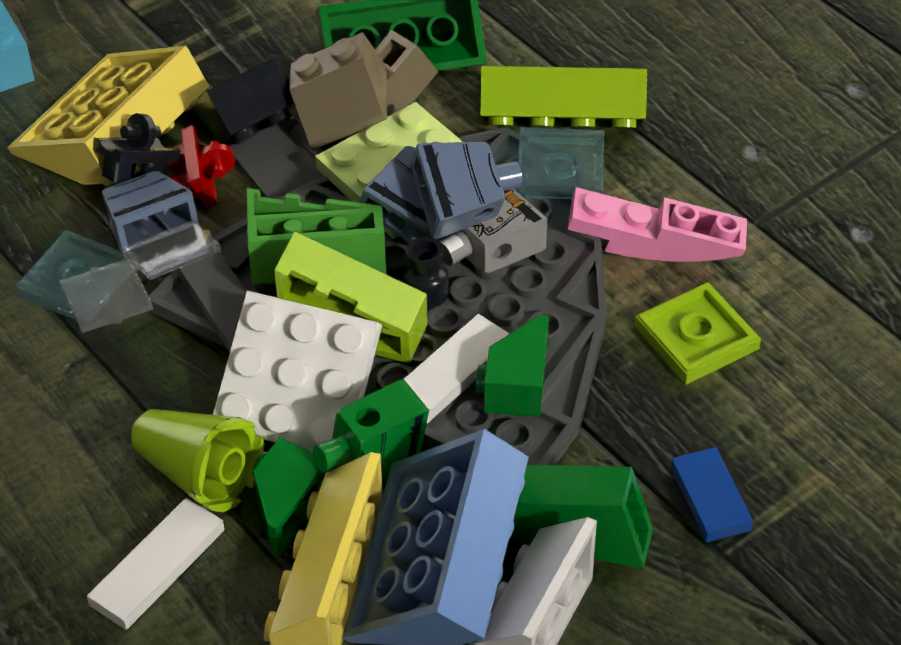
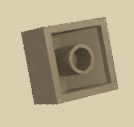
[290,32,387,150]

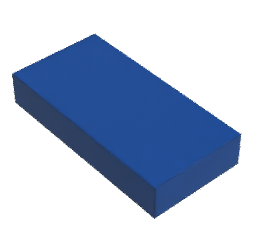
[671,447,753,543]

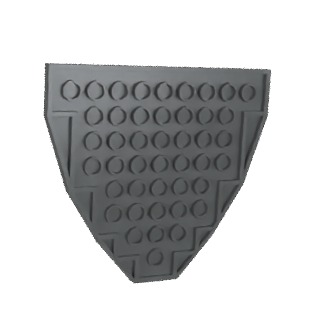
[146,127,607,465]

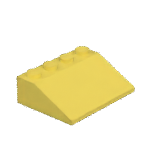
[7,46,209,186]

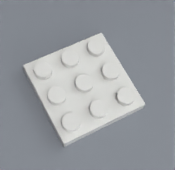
[213,291,383,452]

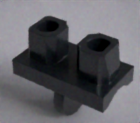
[93,113,181,183]

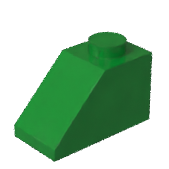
[476,315,549,417]
[252,437,330,557]

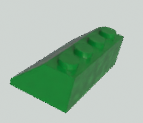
[315,0,487,71]

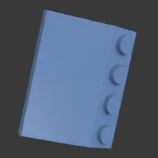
[342,429,529,645]

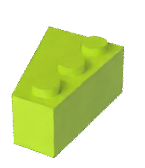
[274,232,427,364]

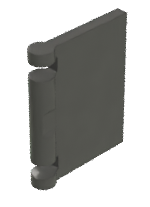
[229,115,324,199]

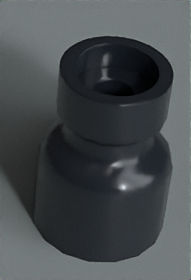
[404,237,449,309]

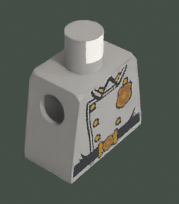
[440,189,547,273]

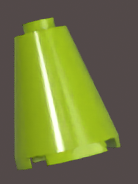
[131,409,264,512]

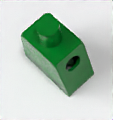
[312,379,429,482]

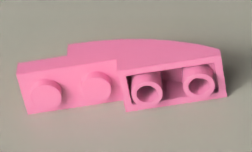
[568,187,747,262]

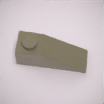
[338,30,439,142]

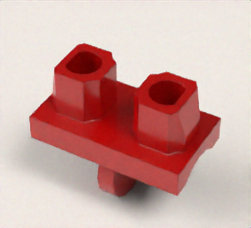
[168,125,236,208]

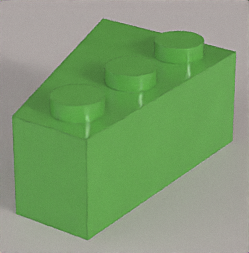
[247,188,386,285]

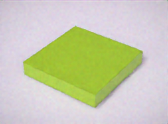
[634,282,761,385]

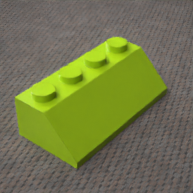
[480,66,647,128]

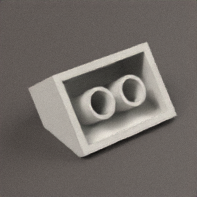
[469,517,597,645]

